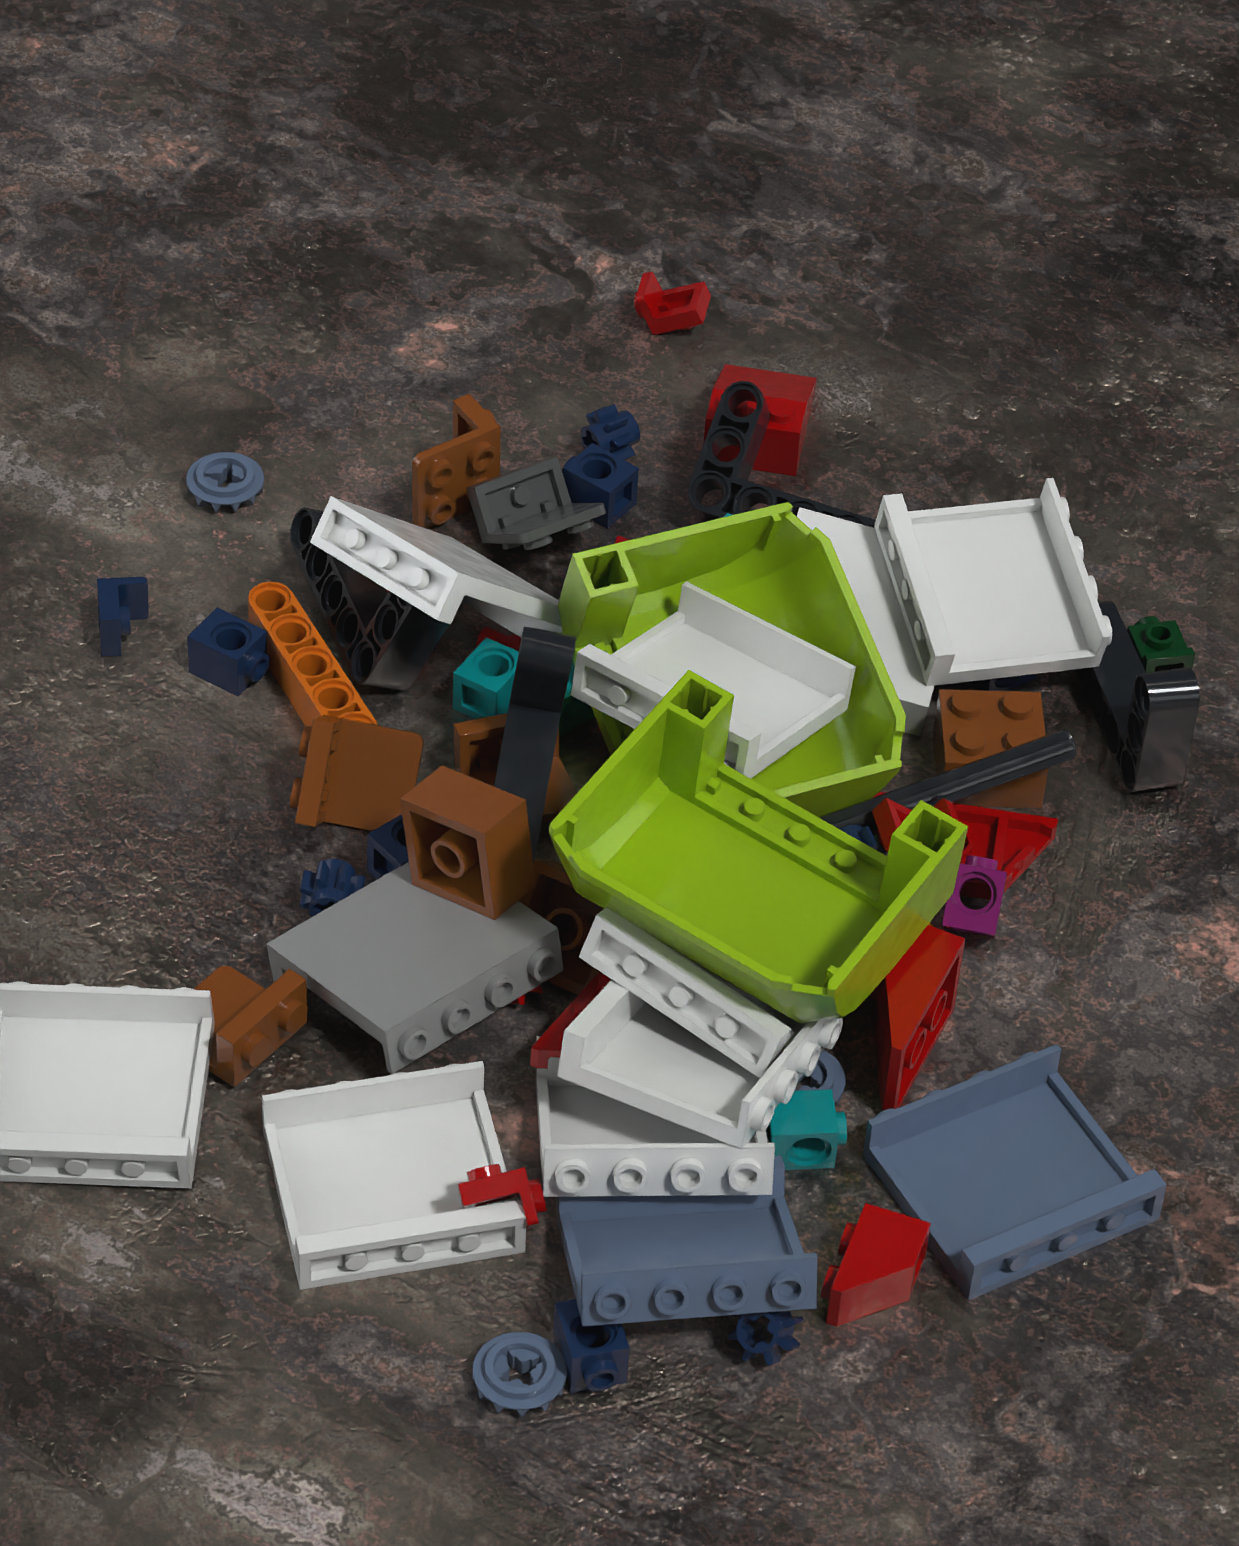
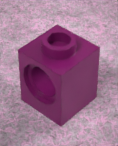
[942,855,1007,938]

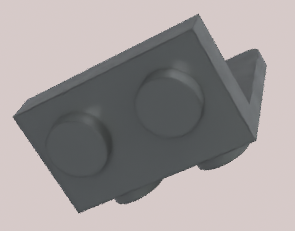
[466,457,606,550]

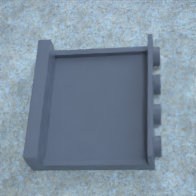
[863,1044,1167,1301]
[556,1155,817,1326]

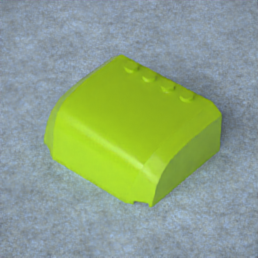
[558,502,906,817]
[549,670,968,1024]

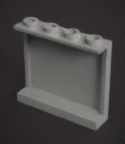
[266,861,564,1074]

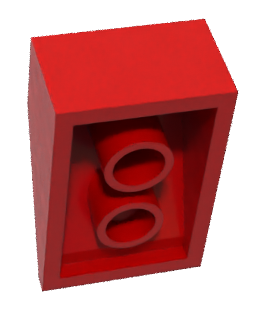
[703,364,817,476]
[870,925,965,1112]

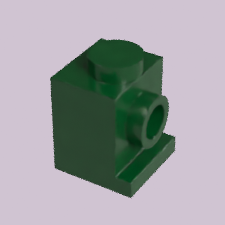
[1127,616,1195,673]

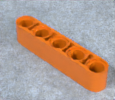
[248,582,377,727]

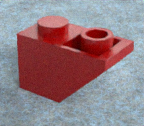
[821,1203,931,1327]

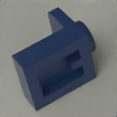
[97,577,149,657]

